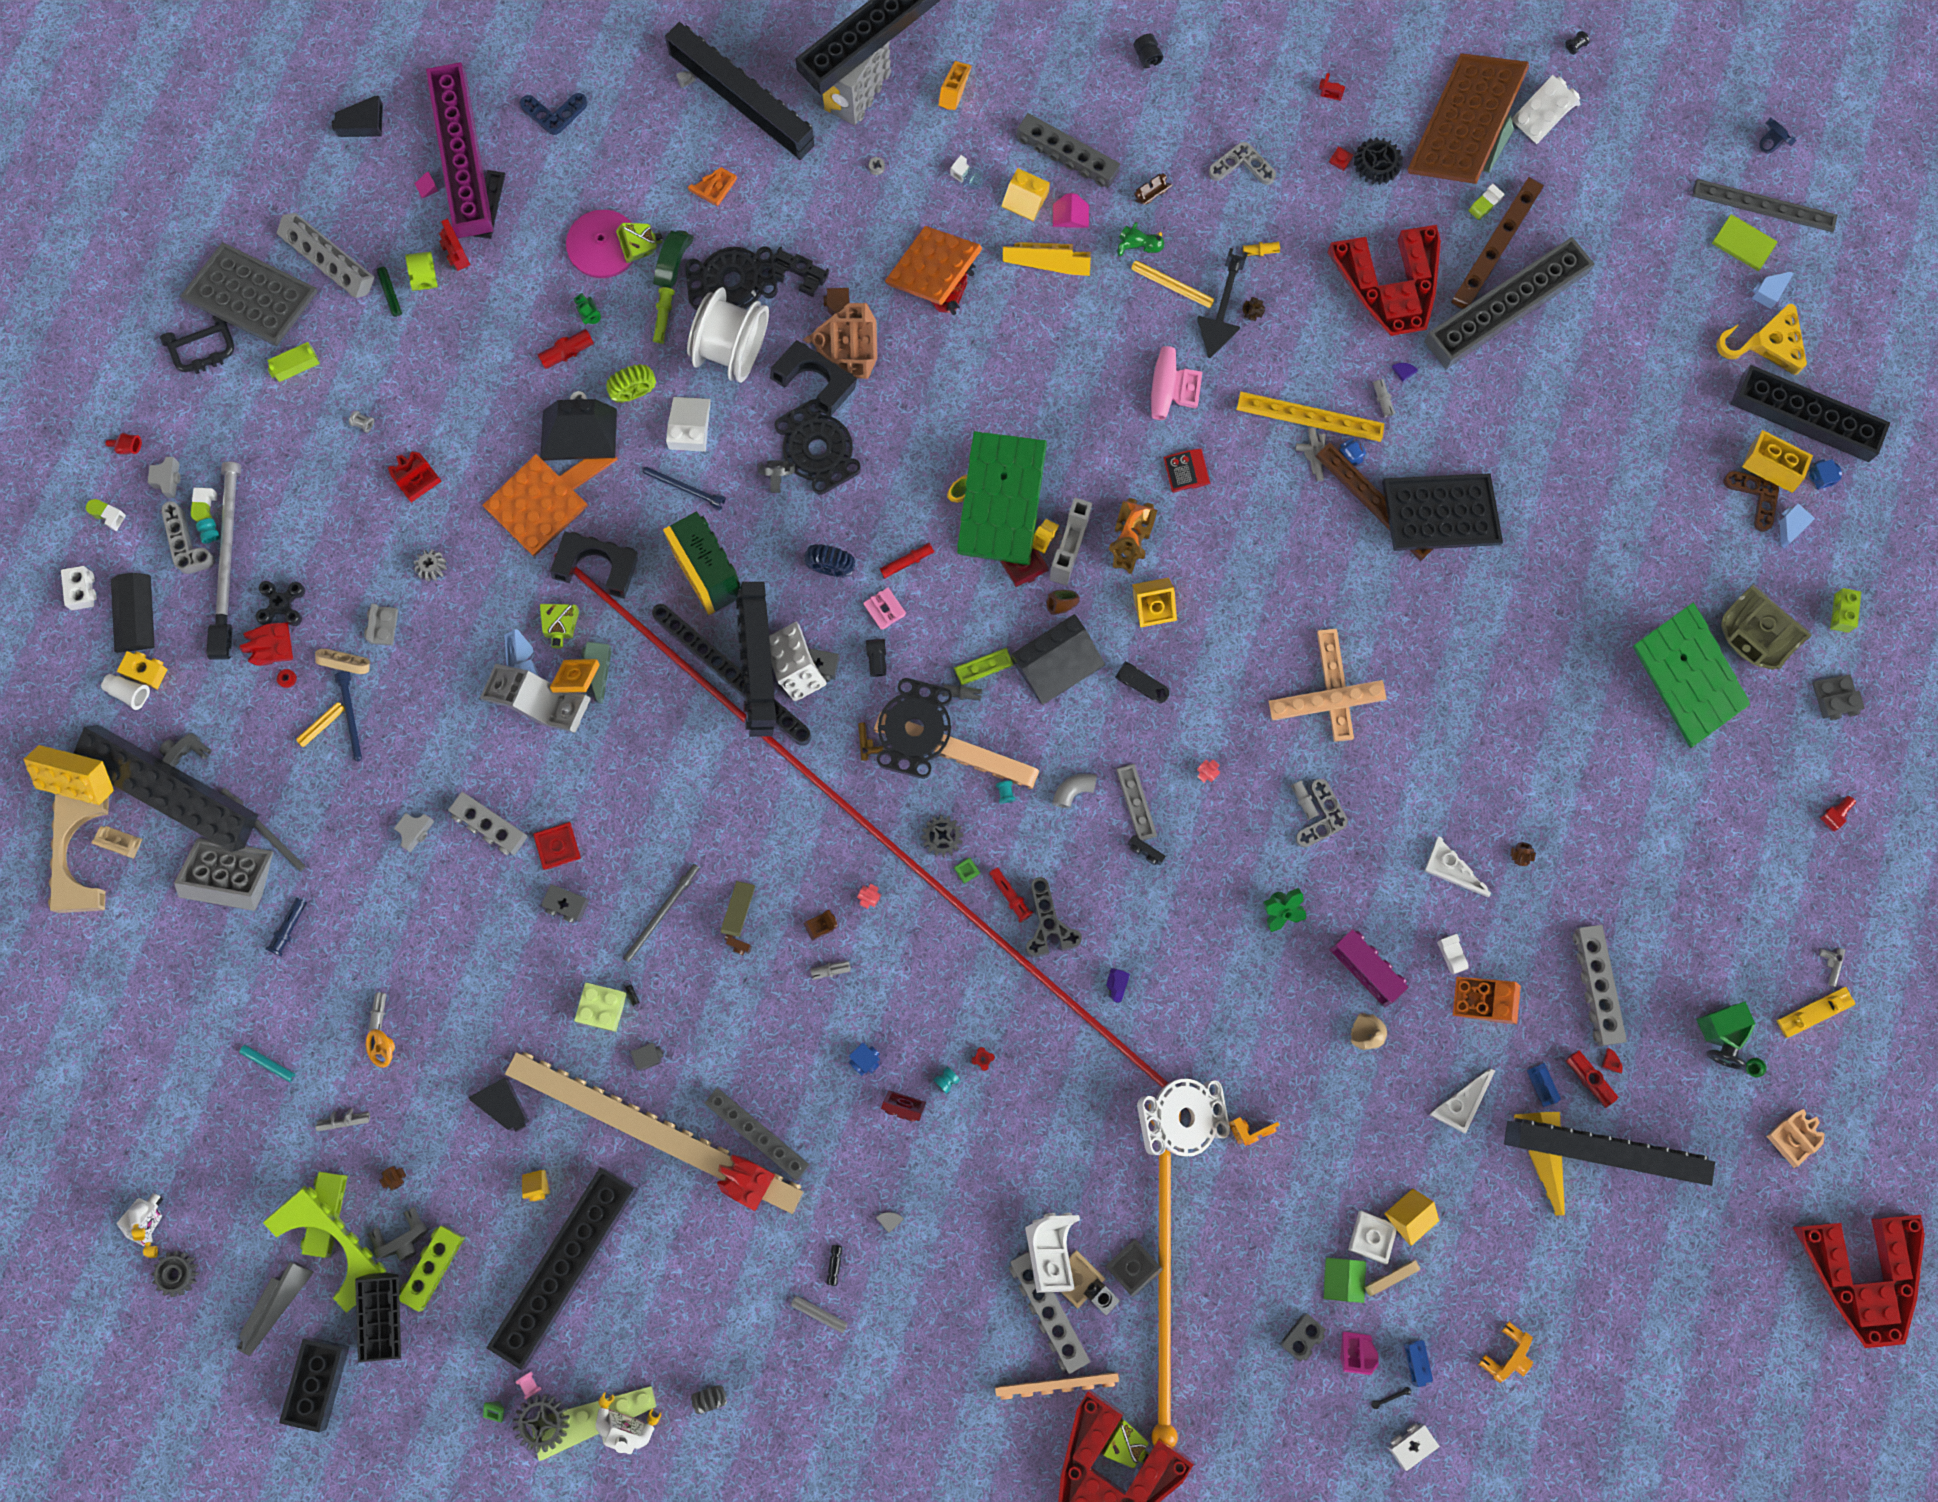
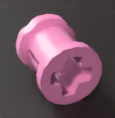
[515,1371,542,1400]

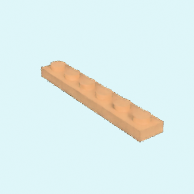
[1317,629,1354,742]
[1269,680,1387,720]
[995,1372,1119,1400]

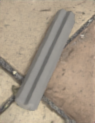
[791,1296,847,1333]

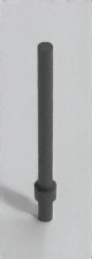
[220,788,306,872]
[623,864,700,962]

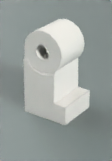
[1437,934,1468,974]

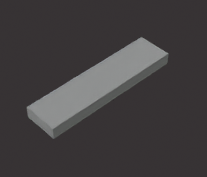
[1116,764,1157,841]

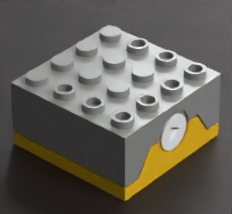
[823,41,891,125]

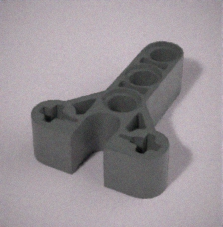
[1026,877,1082,958]

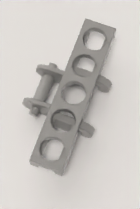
[315,1108,370,1131]

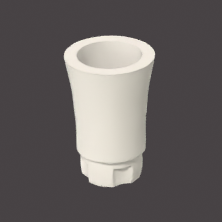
[101,674,150,710]

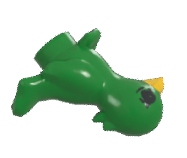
[1116,222,1165,257]

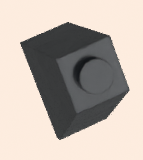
[332,96,383,137]
[469,1078,529,1132]

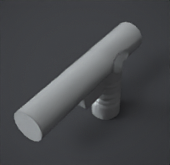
[1819,948,1846,987]

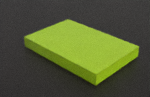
[1712,214,1778,271]

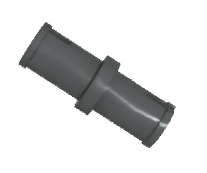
[943,684,982,701]

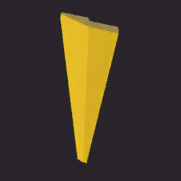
[1514,1112,1565,1216]

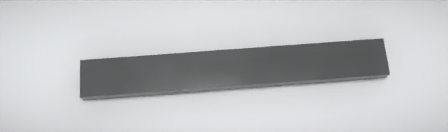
[1692,179,1838,233]

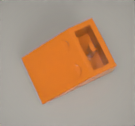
[1453,977,1521,1025]

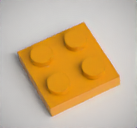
[550,659,600,693]

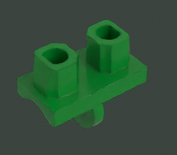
[574,293,601,325]

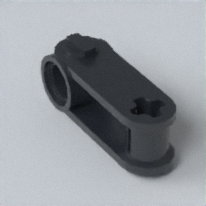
[1115,661,1169,703]

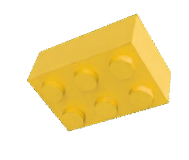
[1742,430,1813,493]

